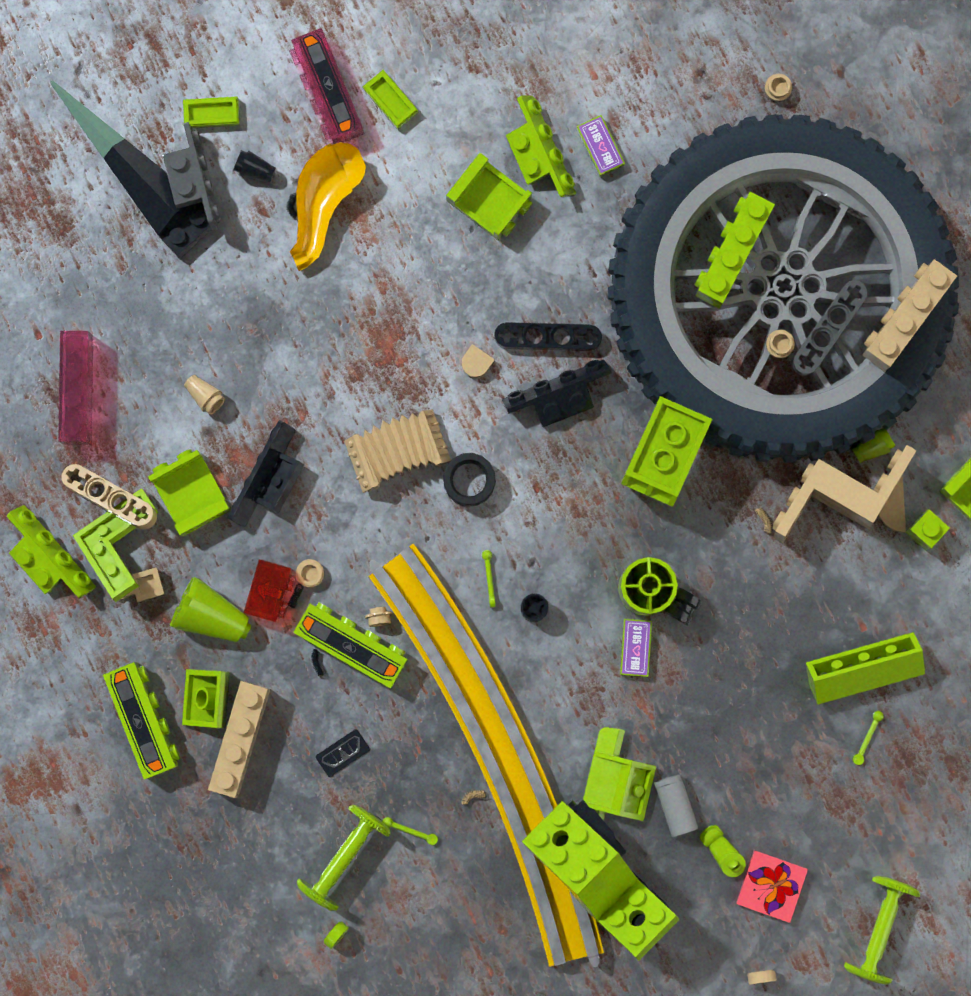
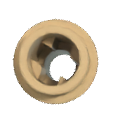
[184,375,225,414]

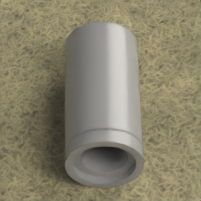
[654,774,698,837]

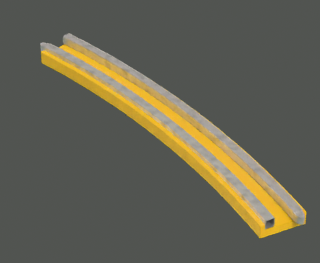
[368,543,604,967]

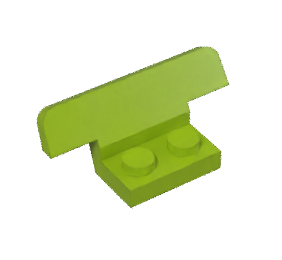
[583,727,656,821]

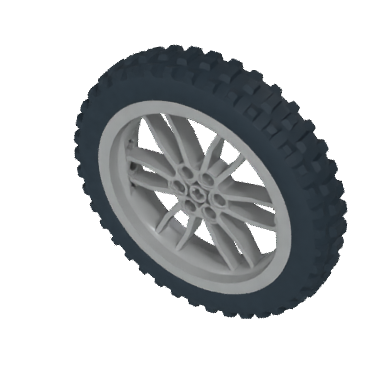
[607,114,959,463]

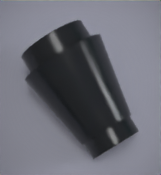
[233,150,276,183]

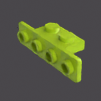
[506,95,576,197]
[7,505,96,598]

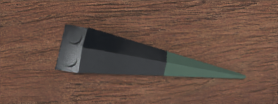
[50,81,219,259]

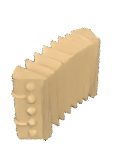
[344,409,451,493]

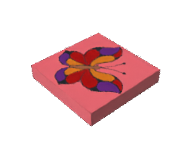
[736,850,808,923]

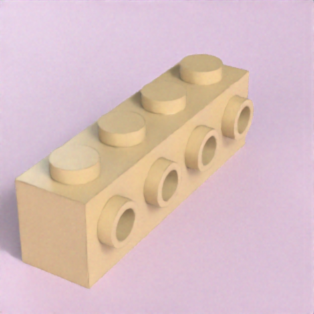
[862,259,957,372]

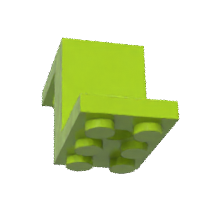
[522,801,679,961]

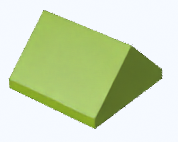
[182,669,230,728]

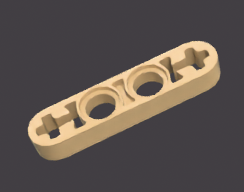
[62,464,157,530]

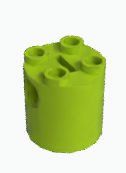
[618,557,678,616]

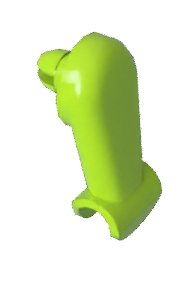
[699,825,746,877]

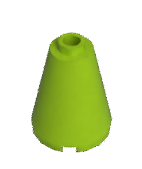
[170,577,251,642]

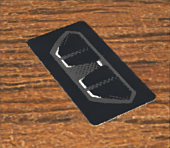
[315,729,370,777]

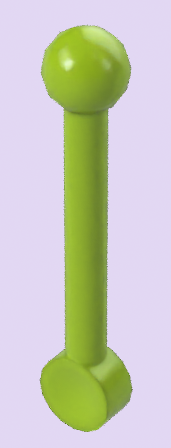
[481,550,496,608]
[852,711,884,765]
[382,817,438,845]

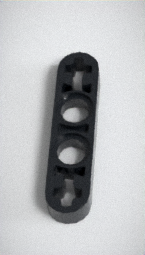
[494,322,602,351]

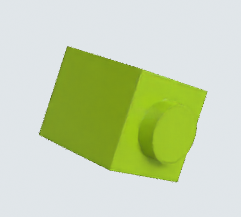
[905,509,950,551]

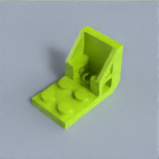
[621,396,712,507]

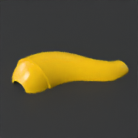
[290,142,366,271]

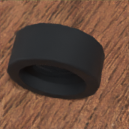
[443,453,496,507]

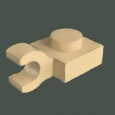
[120,567,165,603]

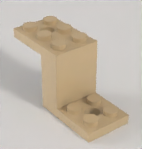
[772,445,917,543]

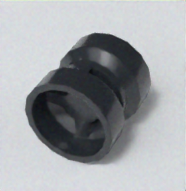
[665,587,703,626]
[520,594,548,622]

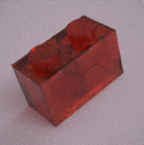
[244,559,296,623]

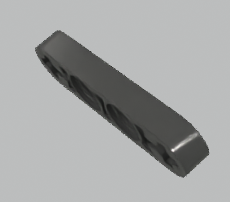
[792,281,867,376]

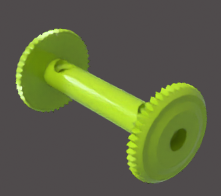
[297,805,390,911]
[844,875,920,985]

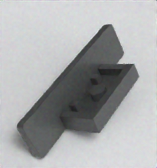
[163,122,221,231]

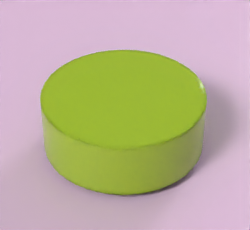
[324,921,349,950]

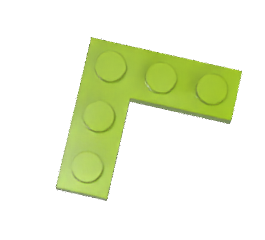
[73,488,159,602]

